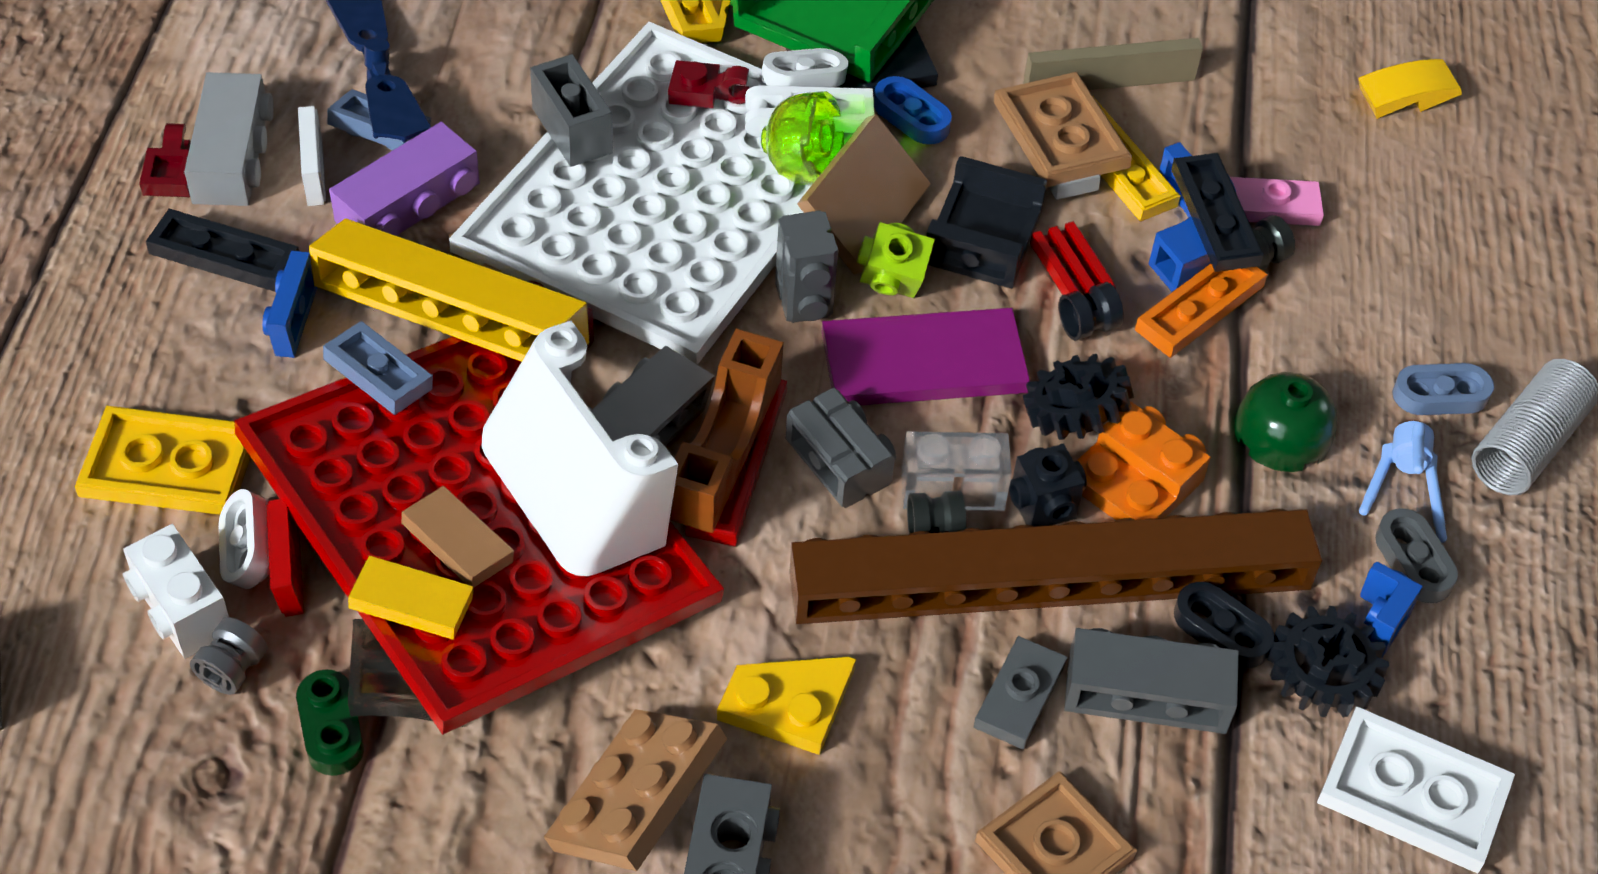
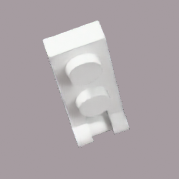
[745,85,874,137]

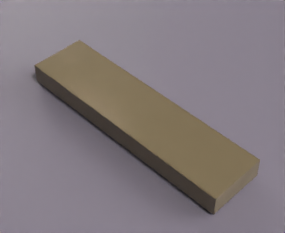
[1023,38,1203,90]

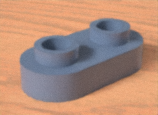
[1392,363,1494,415]

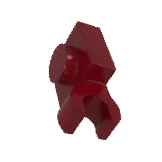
[668,60,749,108]
[139,123,191,197]

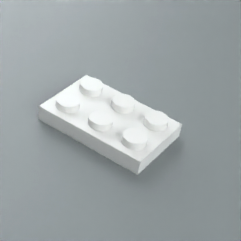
[1317,706,1515,874]

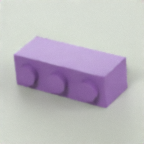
[329,122,480,236]

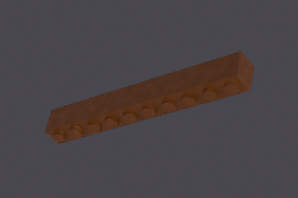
[789,509,1322,625]

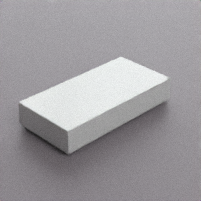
[298,106,326,206]

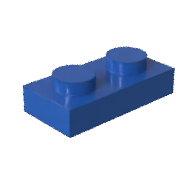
[262,251,318,358]

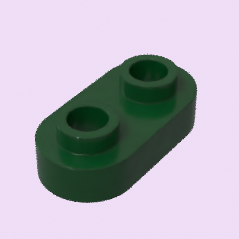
[296,669,364,776]

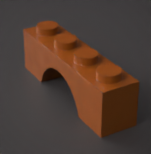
[670,329,784,533]

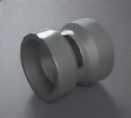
[189,617,268,695]

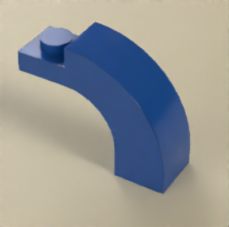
[1149,142,1237,292]

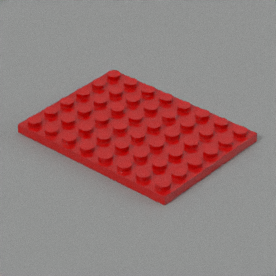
[234,336,724,735]

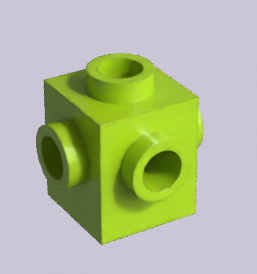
[856,222,935,298]

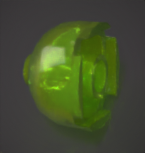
[761,91,844,186]

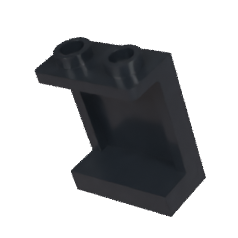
[926,156,1047,289]

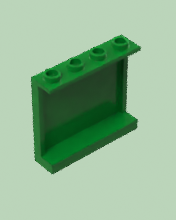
[730,0,934,83]

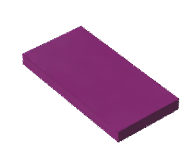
[822,308,1030,405]

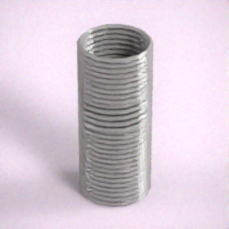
[1471,359,1598,495]

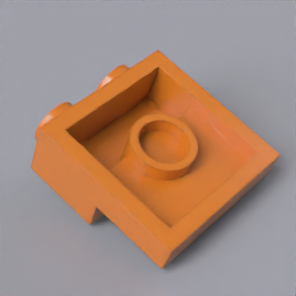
[1077,401,1211,520]

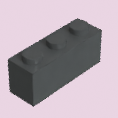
[1064,628,1238,734]

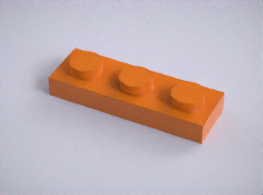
[1135,264,1268,358]

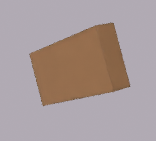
[402,486,514,588]

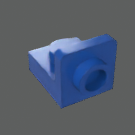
[1360,562,1423,658]

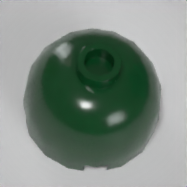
[1235,372,1337,472]

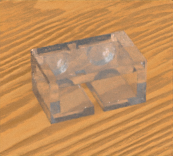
[901,431,1012,511]

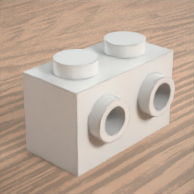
[122,523,229,659]

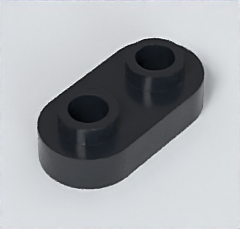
[1174,582,1274,668]

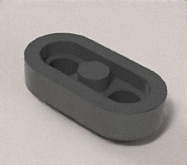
[1375,508,1458,603]

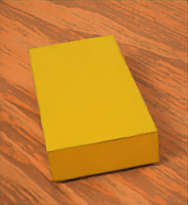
[348,555,473,640]

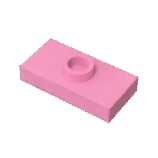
[1230,177,1324,226]

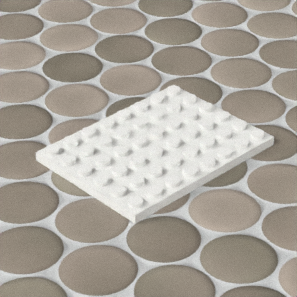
[449,22,853,365]

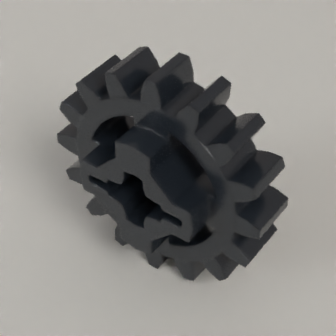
[1023,354,1134,440]
[1267,606,1389,718]

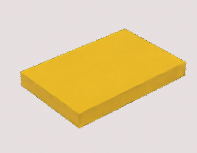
[75,405,250,515]

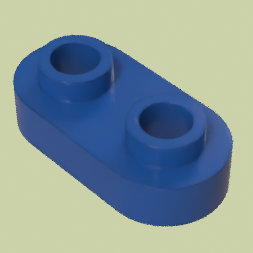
[874,76,952,144]

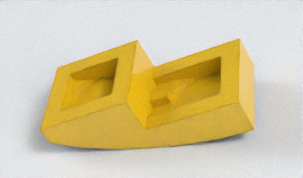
[1358,59,1462,119]

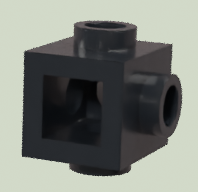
[1008,443,1087,527]

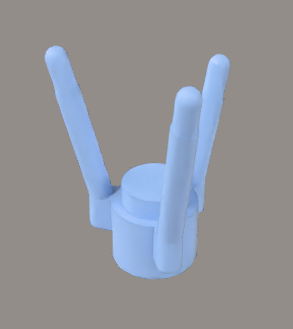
[1359,421,1447,543]

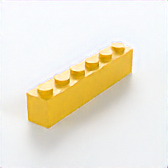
[309,218,589,362]

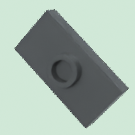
[973,636,1067,750]

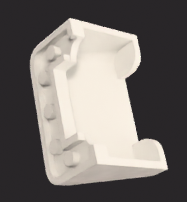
[482,320,678,576]

